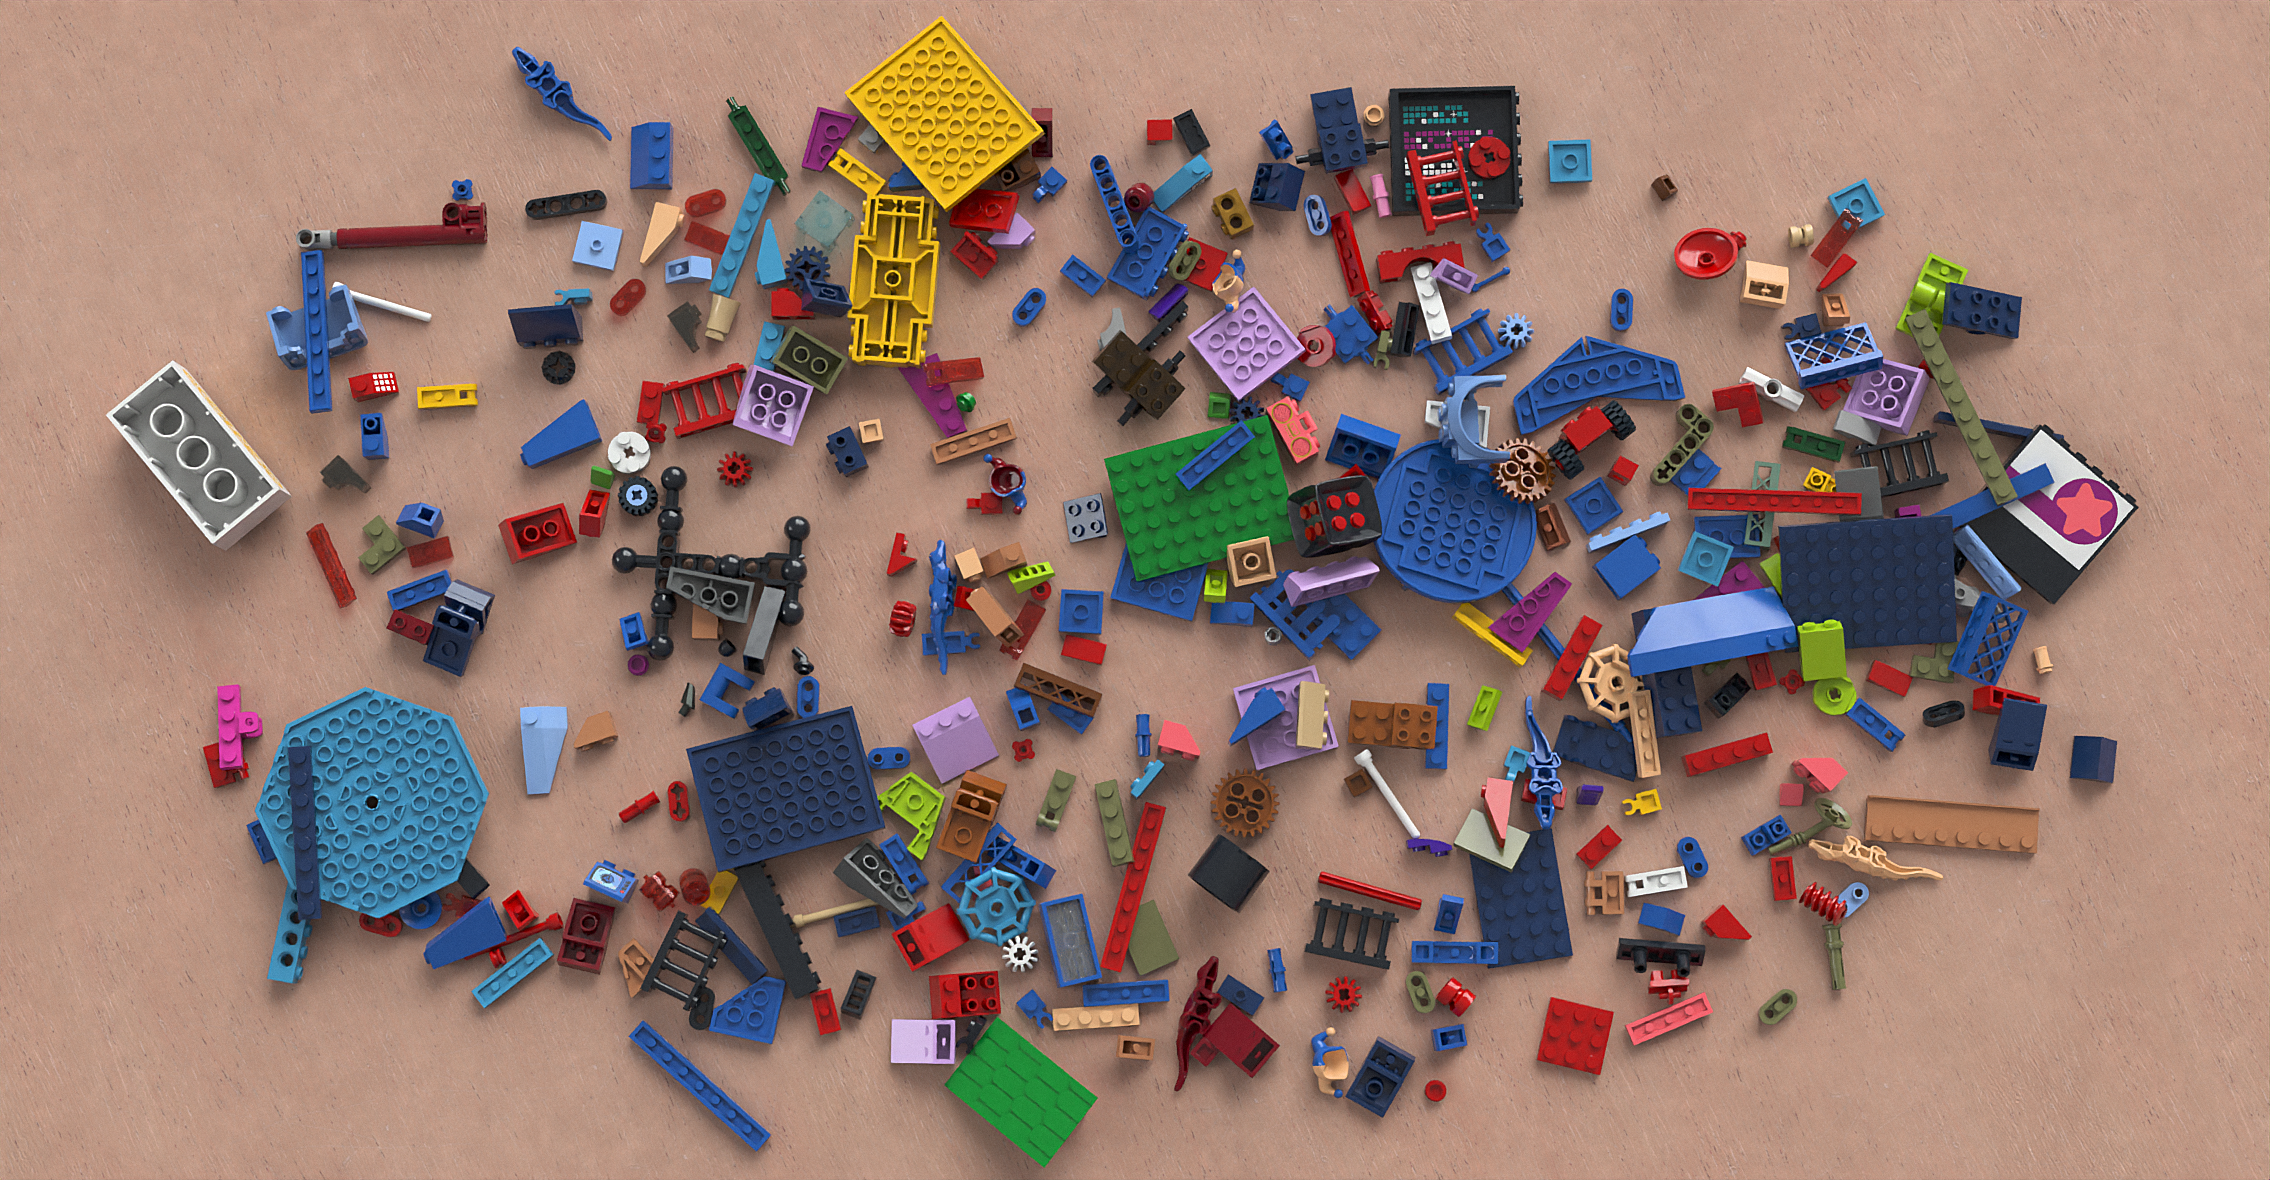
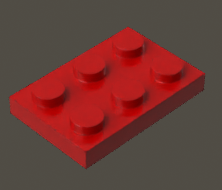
[949,189,1020,234]

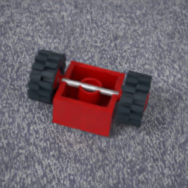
[1547,400,1636,480]

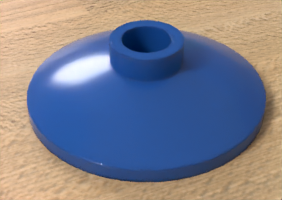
[399,892,442,929]

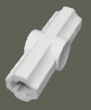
[1739,367,1805,412]

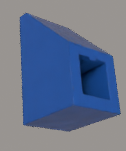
[888,163,924,192]
[360,413,389,460]
[396,502,444,539]
[1006,684,1040,731]

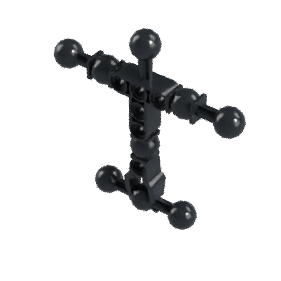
[611,466,811,661]

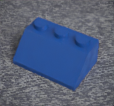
[630,122,674,190]
[1325,414,1401,479]

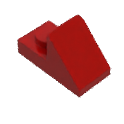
[887,532,917,577]
[502,889,540,931]

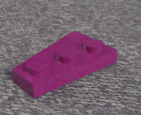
[801,107,859,173]

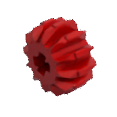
[717,451,753,488]
[889,601,917,637]
[1325,976,1362,1013]

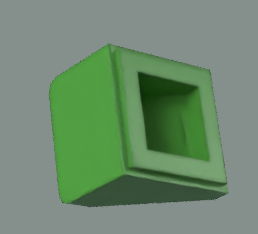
[1208,392,1231,419]
[590,465,615,489]

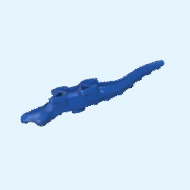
[512,47,612,141]
[929,540,957,675]
[1525,696,1563,829]

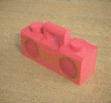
[1265,397,1320,466]

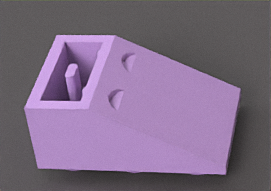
[891,1019,956,1064]

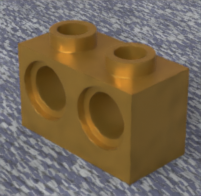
[1211,188,1254,240]

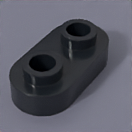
[1923,700,1965,728]
[689,987,716,1030]

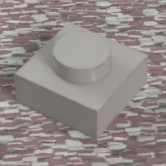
[858,124,885,154]

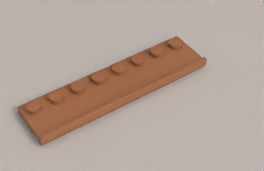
[1864,795,2040,854]

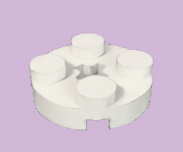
[608,432,651,474]

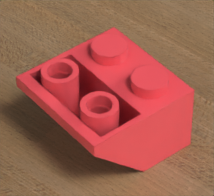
[1158,720,1200,761]
[1792,758,1848,794]

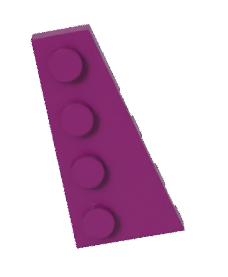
[898,353,967,438]
[1488,572,1572,653]

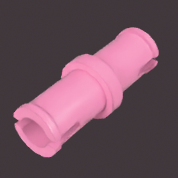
[1369,174,1392,218]

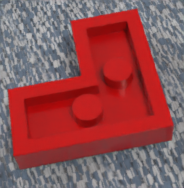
[1712,382,1764,428]

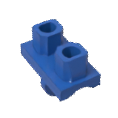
[1259,119,1294,160]

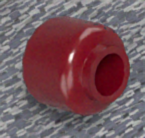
[1124,183,1154,213]

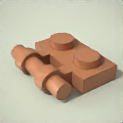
[1584,871,1624,915]

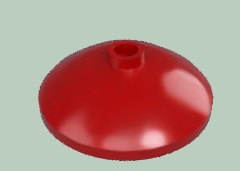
[1674,228,1738,280]

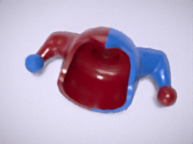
[984,454,1027,515]

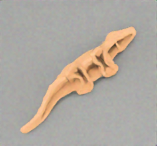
[1808,836,1943,881]

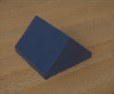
[801,278,853,317]
[2069,736,2117,784]

